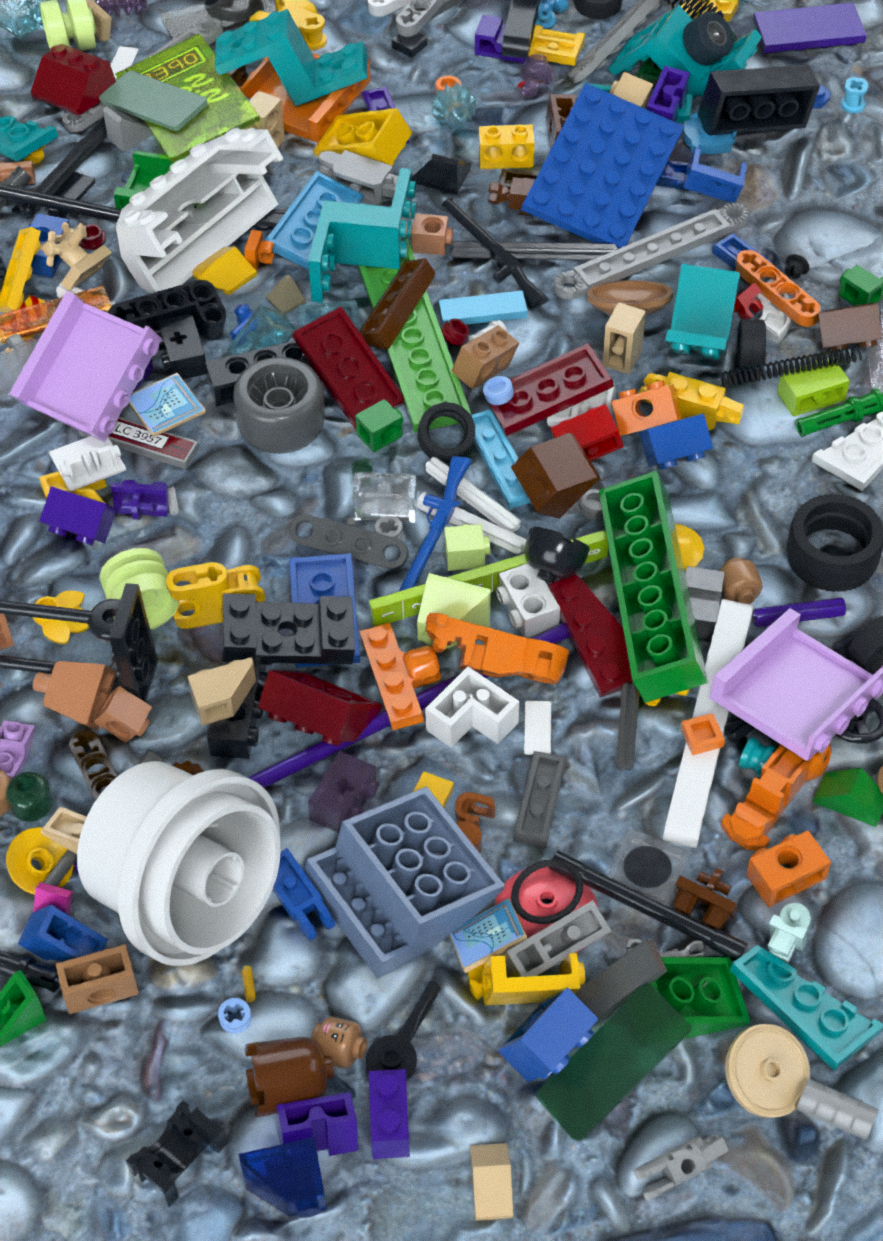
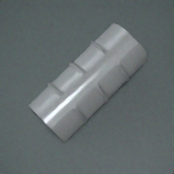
[796,1079,879,1141]

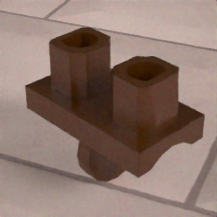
[673,868,739,930]

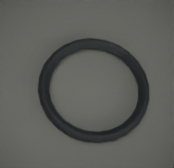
[511,859,583,924]

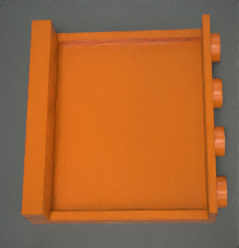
[236,53,371,143]

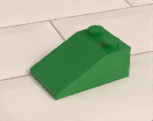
[628,957,751,1043]

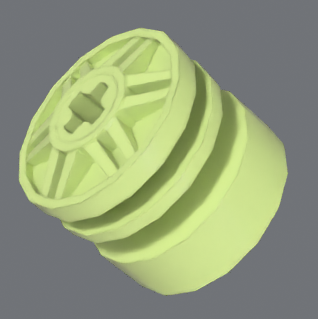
[99,548,179,630]

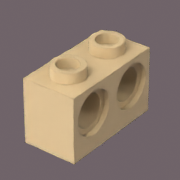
[241,90,285,148]

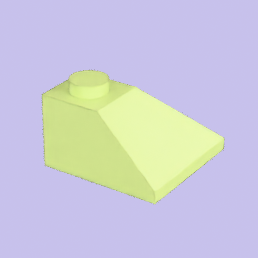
[417,573,491,648]

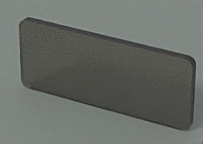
[160,0,278,40]

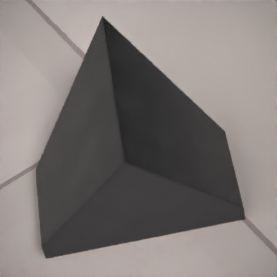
[412,154,472,194]

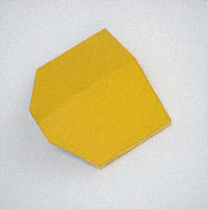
[192,246,257,295]

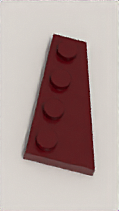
[548,574,634,698]

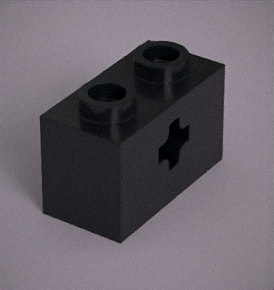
[156,314,207,380]

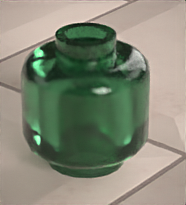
[6,771,53,822]

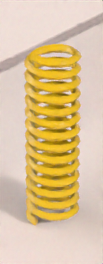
[242,966,256,1002]

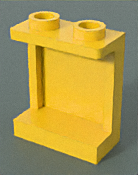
[481,953,585,1006]

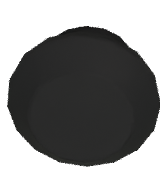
[785,254,810,279]

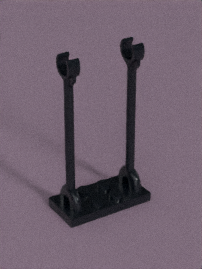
[0,583,158,702]

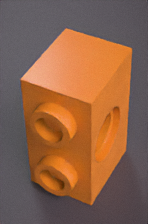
[611,380,683,436]
[746,830,831,908]

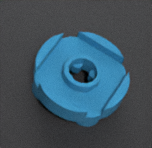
[683,111,737,155]

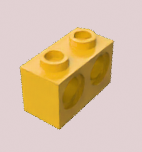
[479,124,534,169]

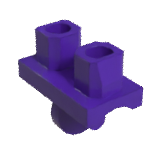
[111,479,169,520]

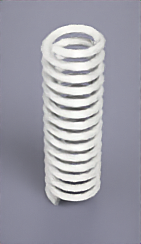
[168,487,179,515]

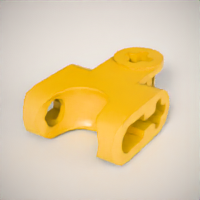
[249,0,327,50]
[166,562,265,629]

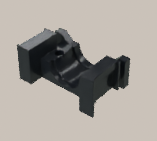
[126,1100,228,1207]

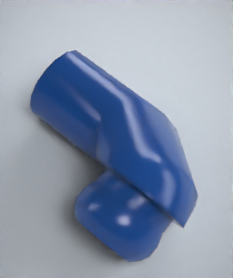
[229,303,257,344]

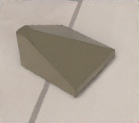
[266,274,306,316]

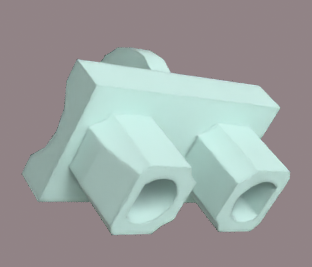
[768,903,811,964]

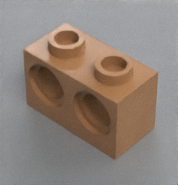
[451,325,519,389]

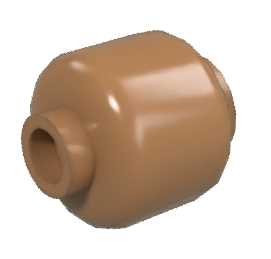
[719,558,763,604]

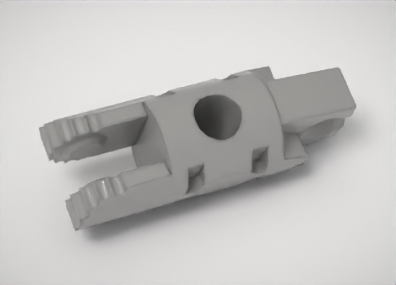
[633,1134,728,1202]

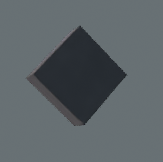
[392,32,428,58]

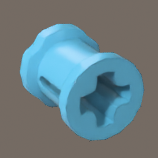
[841,77,868,113]

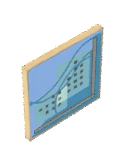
[128,373,206,437]
[449,898,528,973]

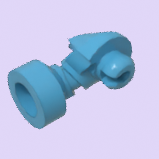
[536,0,569,29]

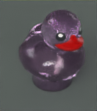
[517,54,554,98]

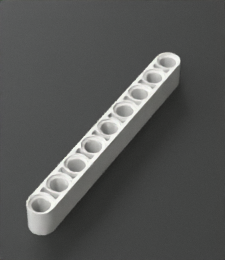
[663,599,754,848]

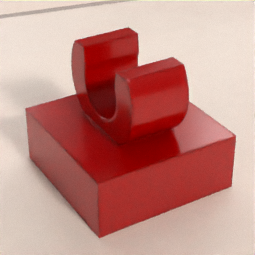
[734,282,763,319]

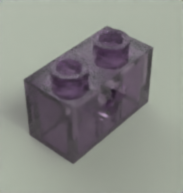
[308,751,379,833]

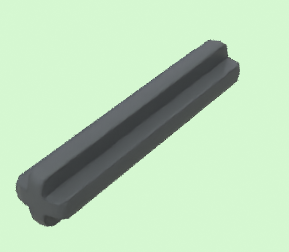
[616,682,639,771]

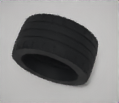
[787,494,883,592]

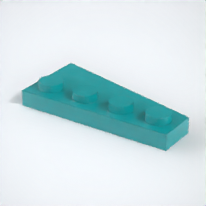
[0,116,58,162]
[730,945,883,1071]

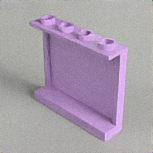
[9,291,162,442]
[709,608,883,761]

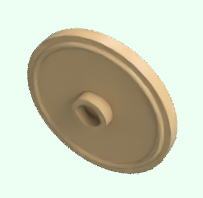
[725,1024,810,1118]

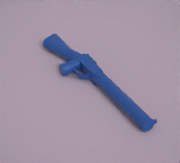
[398,456,472,592]

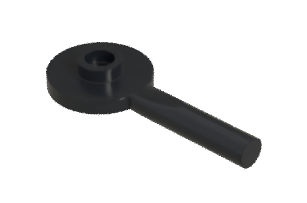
[366,982,441,1081]

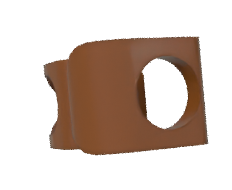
[455,792,495,853]

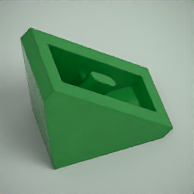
[813,767,883,827]
[0,970,46,1047]

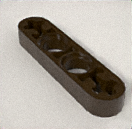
[69,731,118,801]

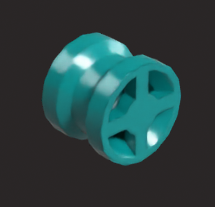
[738,737,777,776]

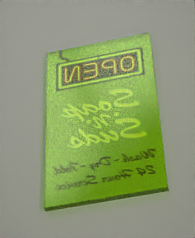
[115,33,261,163]

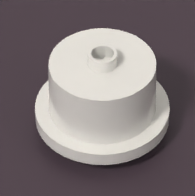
[77,761,281,966]

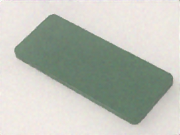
[99,71,208,131]

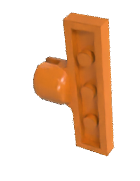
[359,622,441,731]

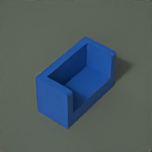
[683,147,747,203]

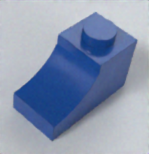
[18,905,108,962]

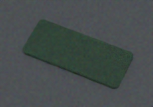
[536,983,691,1141]

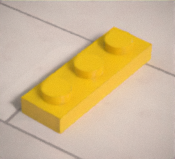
[0,227,41,313]

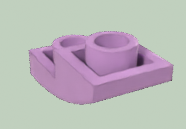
[0,721,36,787]

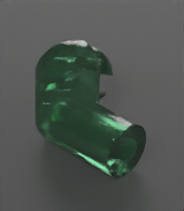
[351,458,373,487]

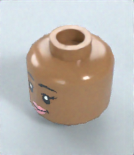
[311,1017,367,1068]

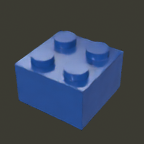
[497,987,598,1082]

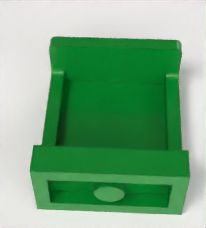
[113,150,185,210]

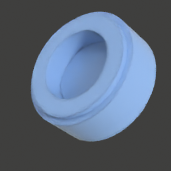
[483,376,514,405]

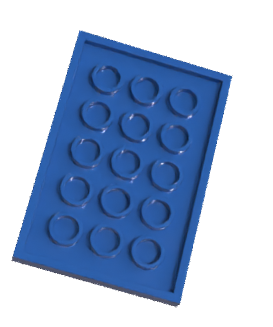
[521,83,684,249]

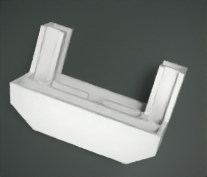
[116,128,283,294]

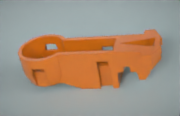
[425,613,569,684]
[720,742,832,851]

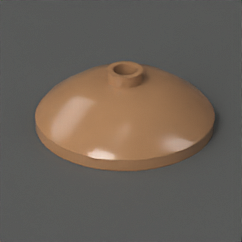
[587,280,673,316]

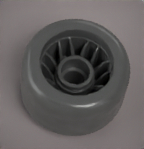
[233,357,325,454]

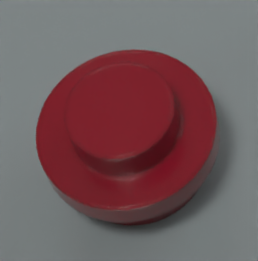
[79,224,106,250]
[441,318,469,346]

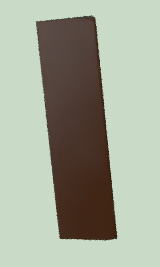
[359,258,435,349]

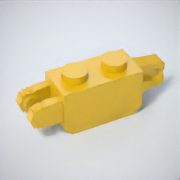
[637,372,744,431]

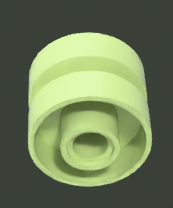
[39,0,96,51]

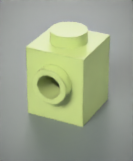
[444,524,491,571]

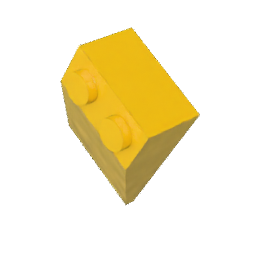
[313,108,412,166]

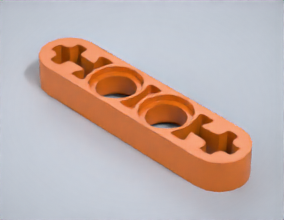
[735,250,821,327]

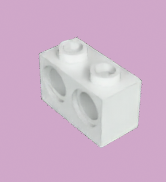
[495,563,560,638]

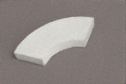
[754,278,791,344]

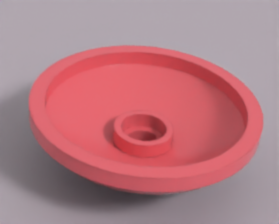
[494,867,598,953]

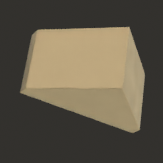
[470,1143,513,1221]

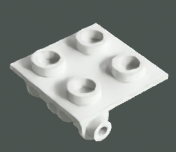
[49,436,126,492]

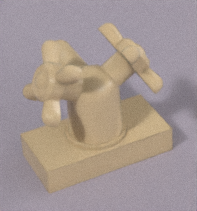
[39,222,112,291]

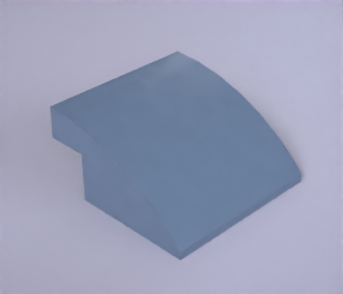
[304,786,505,979]

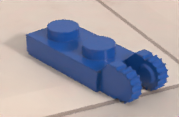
[272,848,335,941]

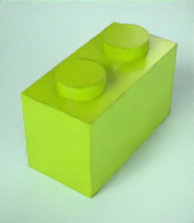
[777,357,850,417]

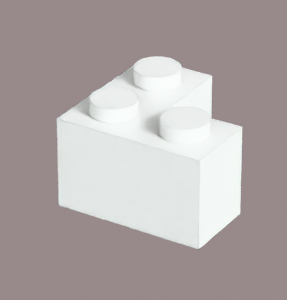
[425,667,519,748]

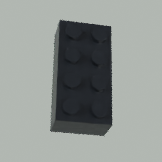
[698,65,820,135]

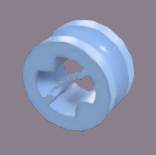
[218,998,251,1033]

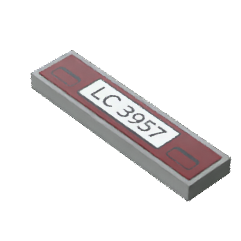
[79,417,199,469]

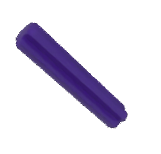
[752,597,846,627]

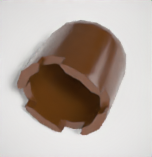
[245,1037,334,1118]

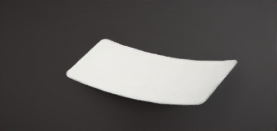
[524,701,551,755]

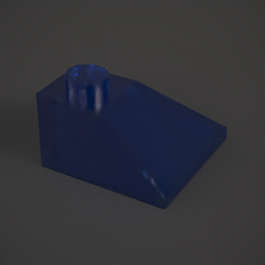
[238,1137,327,1218]

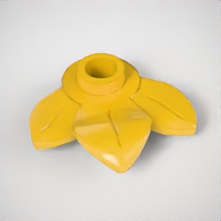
[33,590,89,644]

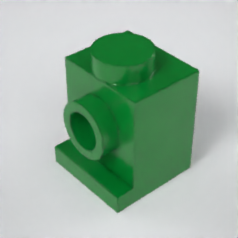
[838,265,883,306]

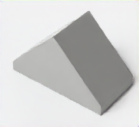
[103,106,156,152]

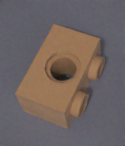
[55,944,139,1014]

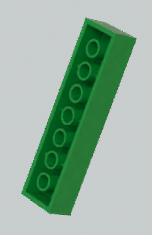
[599,470,708,703]

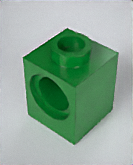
[355,399,404,453]

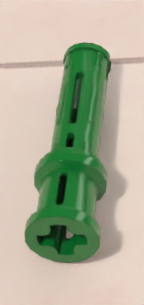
[795,388,883,437]

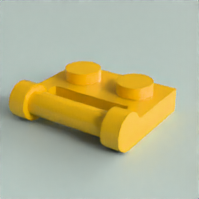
[529,25,586,66]

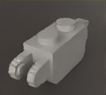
[319,150,398,205]

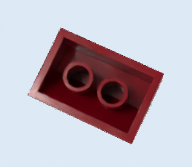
[30,44,116,116]
[257,670,383,746]

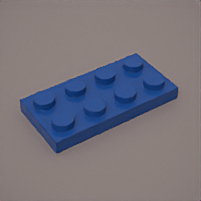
[289,553,360,668]

